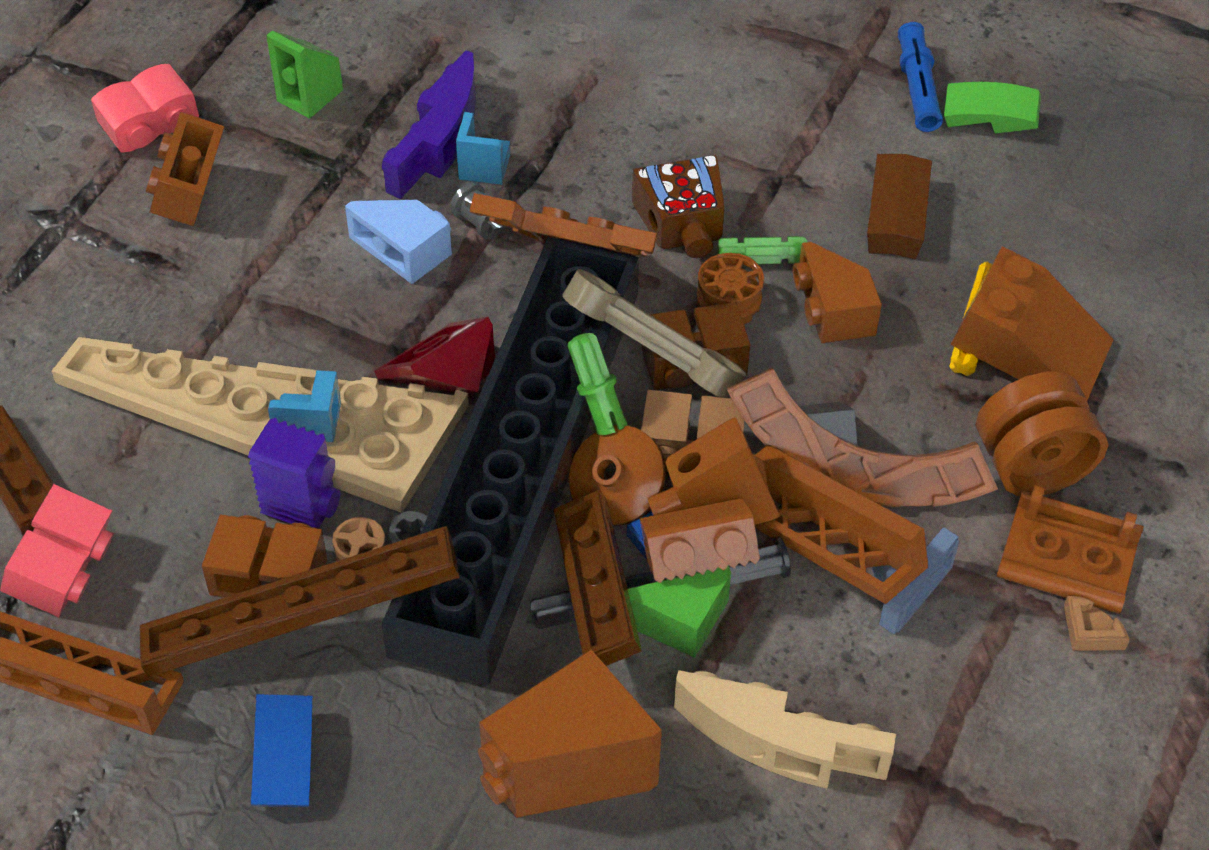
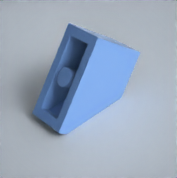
[345,200,452,284]

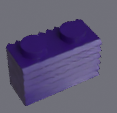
[248,418,341,529]

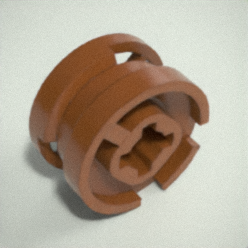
[696,253,764,324]

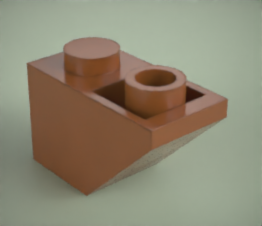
[793,242,882,344]

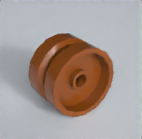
[975,371,1109,496]

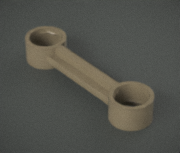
[562,269,746,398]

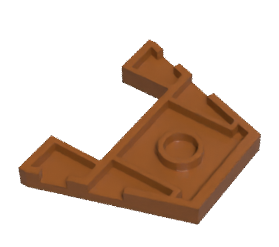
[469,193,658,257]

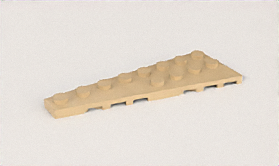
[52,337,469,513]

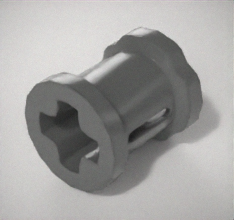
[451,182,506,240]

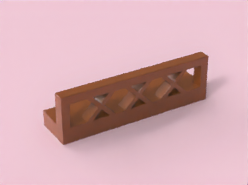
[754,445,928,604]
[0,611,184,735]

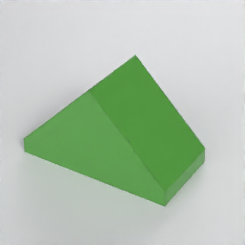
[628,566,731,658]

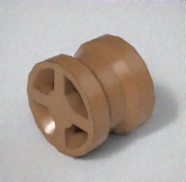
[332,517,386,561]

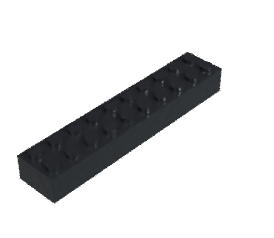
[382,237,639,685]

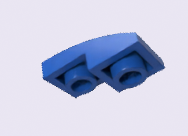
[251,694,313,807]

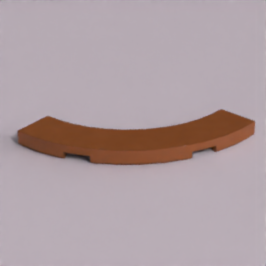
[727,368,998,507]

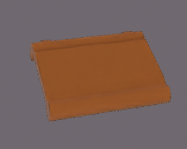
[996,484,1144,615]

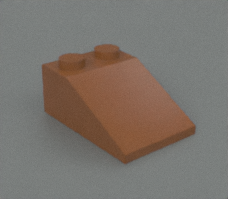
[951,246,1114,400]

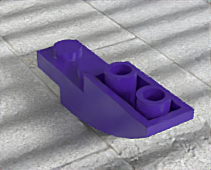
[382,50,476,199]

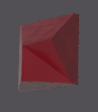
[374,316,495,394]

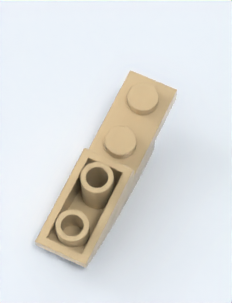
[674,670,896,788]

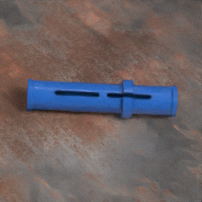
[898,22,943,132]

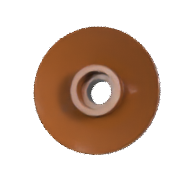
[569,425,666,526]

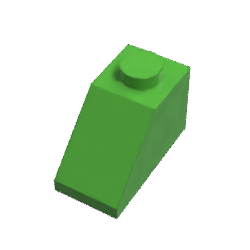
[266,31,343,119]

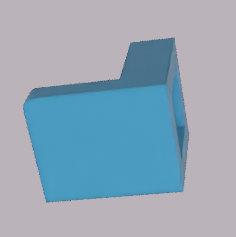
[456,112,510,185]
[268,370,341,442]

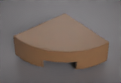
[1064,596,1129,651]

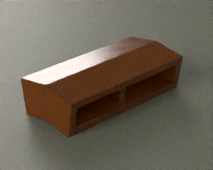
[867,154,932,260]

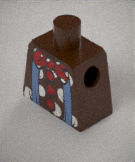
[632,155,724,258]

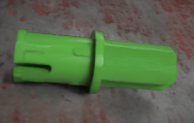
[568,333,627,435]

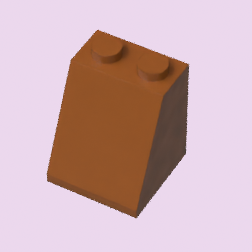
[478,650,662,818]

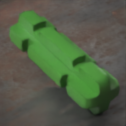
[717,236,807,265]

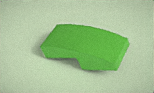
[944,82,1041,134]

